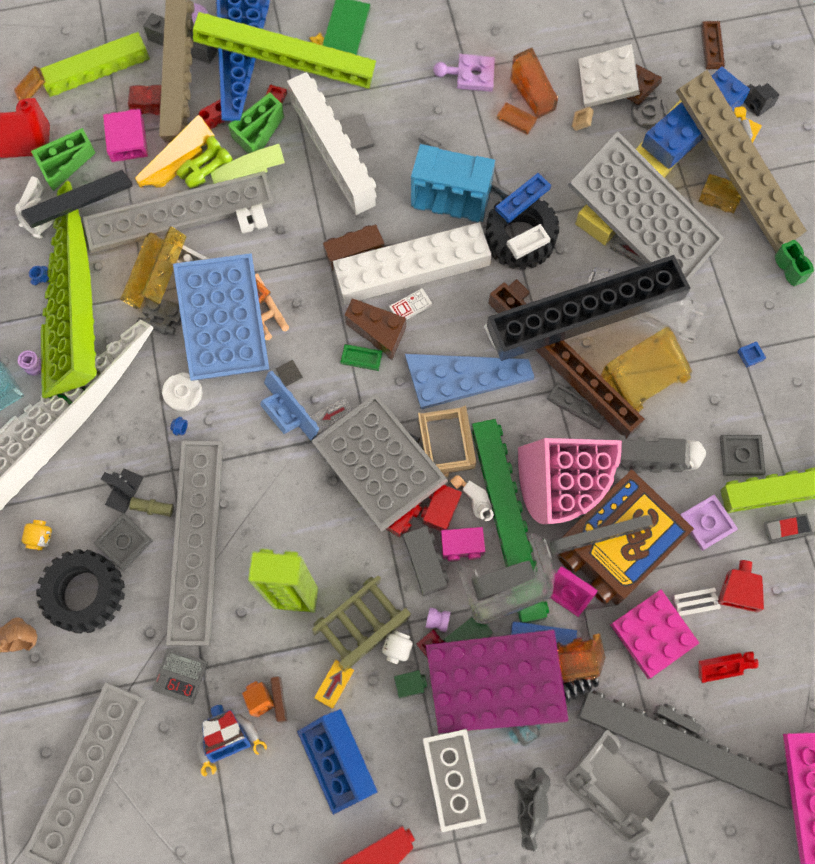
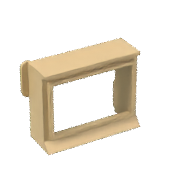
[418,405,476,478]

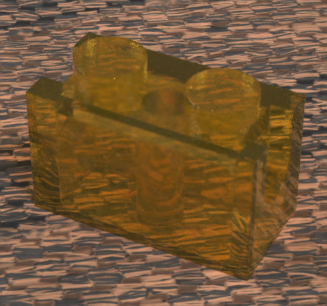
[698,174,741,213]

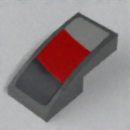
[764,513,813,543]

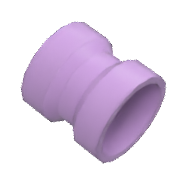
[17,350,41,376]
[425,607,451,633]

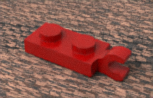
[699,651,759,683]

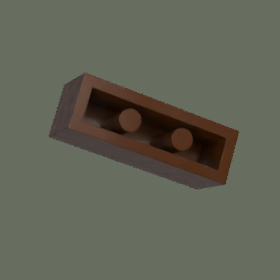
[323,224,385,271]

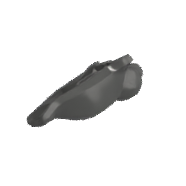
[514,767,550,851]

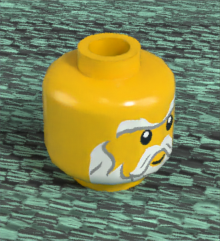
[22,519,52,550]

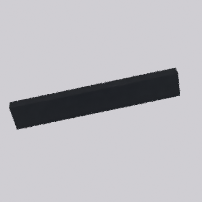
[21,170,132,228]

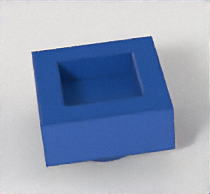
[737,341,766,368]

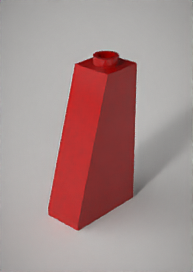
[338,825,415,864]

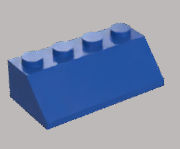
[297,709,378,815]

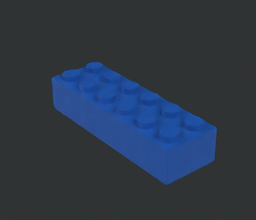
[641,67,750,169]

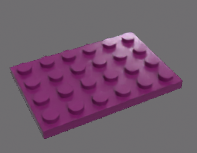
[426,629,569,733]

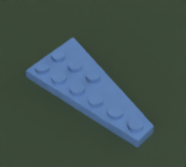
[405,354,535,410]

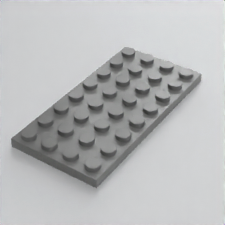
[568,131,724,282]

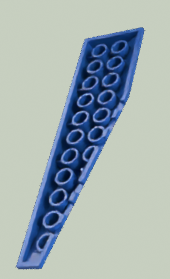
[215,0,270,121]

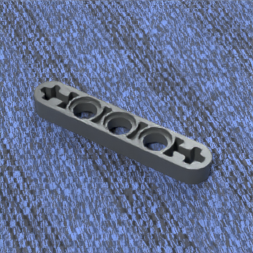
[550,515,654,554]

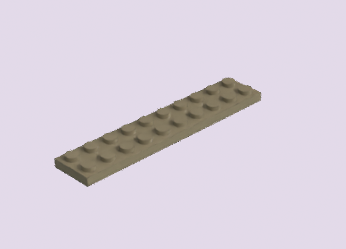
[675,70,807,252]

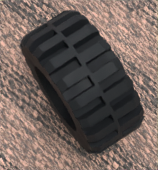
[485,196,559,270]
[36,549,125,634]

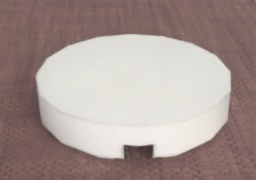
[162,372,203,412]

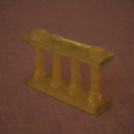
[120,226,187,309]

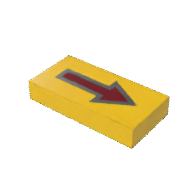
[314,660,355,709]

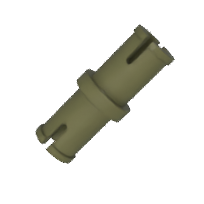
[129,497,174,517]

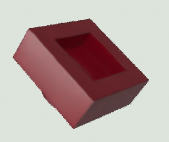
[416,629,444,658]

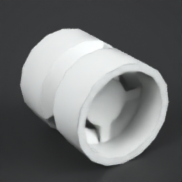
[236,203,268,234]

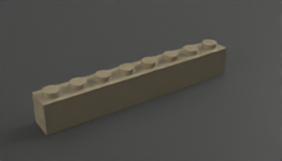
[159,0,195,143]

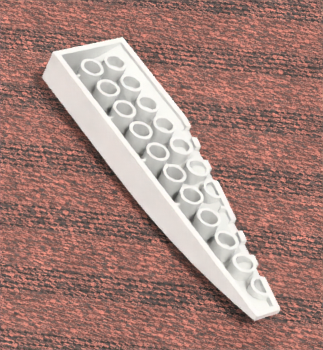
[0,320,153,511]

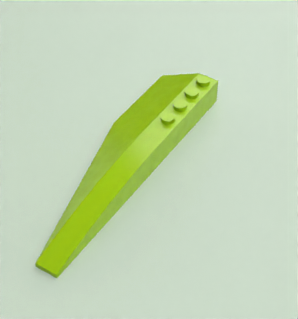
[41,181,97,398]

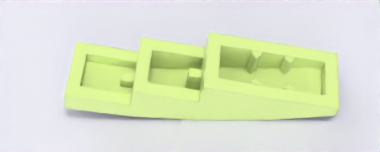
[211,144,285,184]

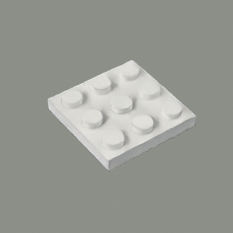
[578,44,640,108]

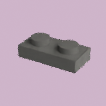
[653,703,701,735]

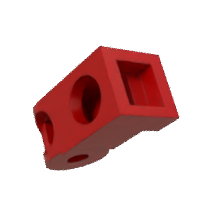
[198,99,225,130]

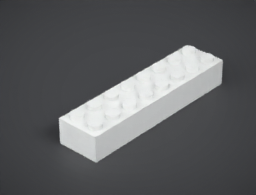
[287,72,377,215]
[333,222,491,305]

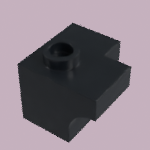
[744,83,780,117]

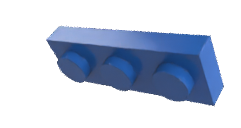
[495,173,551,223]

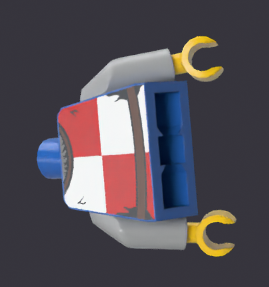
[196,705,267,777]

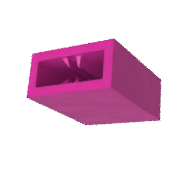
[103,109,148,162]

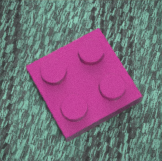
[543,566,598,617]

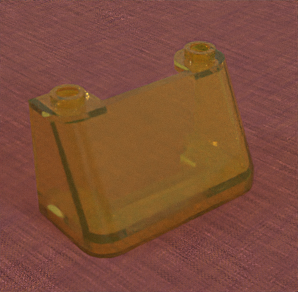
[600,327,693,412]

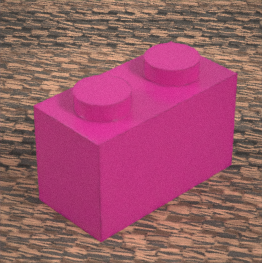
[441,527,485,562]

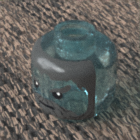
[508,724,542,747]

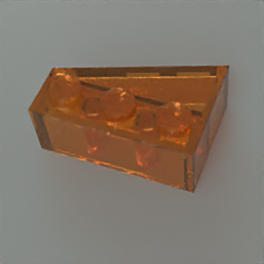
[510,47,558,119]

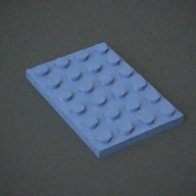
[173,253,270,381]

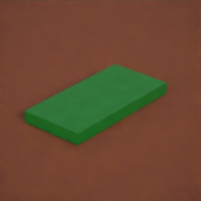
[322,0,371,55]

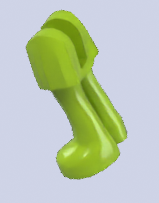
[176,135,233,188]

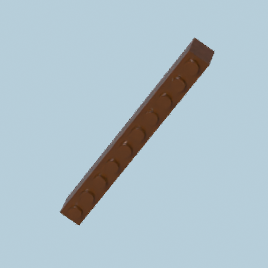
[488,282,645,439]

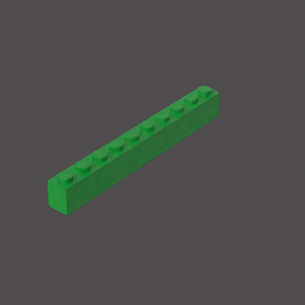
[471,419,549,623]

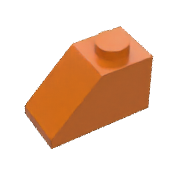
[242,681,274,717]

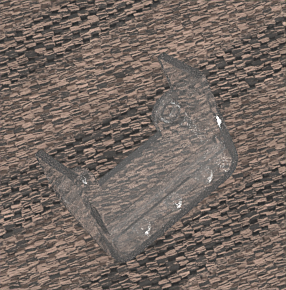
[457,533,556,624]

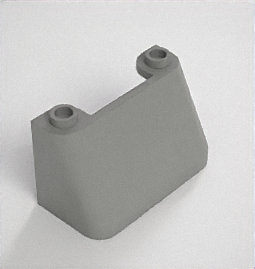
[565,729,676,843]

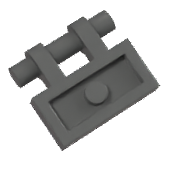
[137,295,181,335]

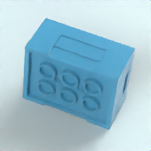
[411,144,495,222]

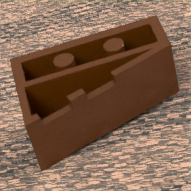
[345,298,407,360]

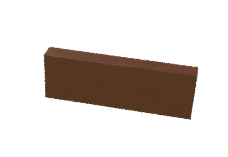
[701,21,725,69]

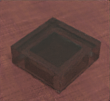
[276,360,303,387]

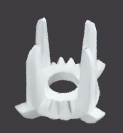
[15,198,55,239]

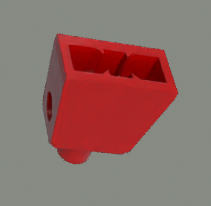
[718,560,764,613]

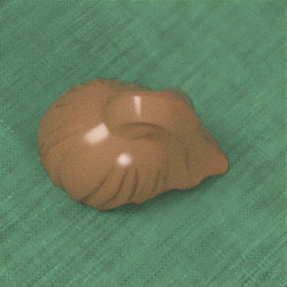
[0,617,37,653]

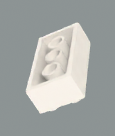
[423,729,487,832]

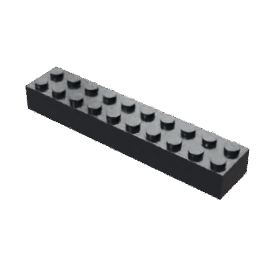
[487,255,691,361]

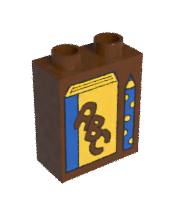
[557,469,694,605]

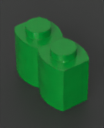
[775,240,814,287]

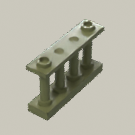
[312,575,411,673]

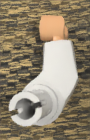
[450,475,493,521]

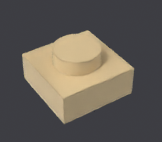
[572,107,594,131]

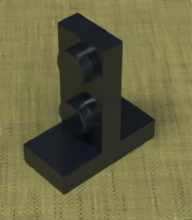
[101,468,143,514]

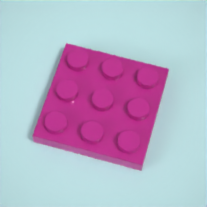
[610,589,699,679]

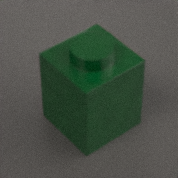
[394,670,428,699]

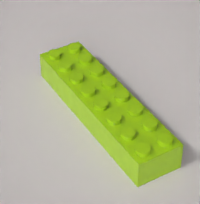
[248,549,318,613]

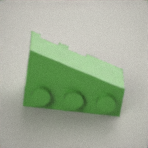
[228,93,284,154]
[31,128,96,191]

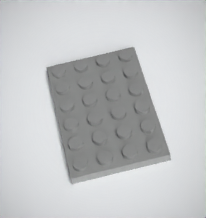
[312,393,448,532]

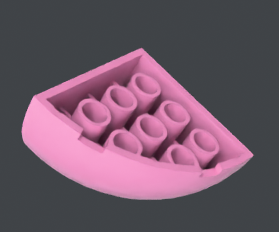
[518,438,621,524]

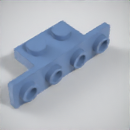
[260,371,319,440]

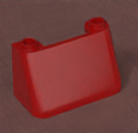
[0,98,50,158]

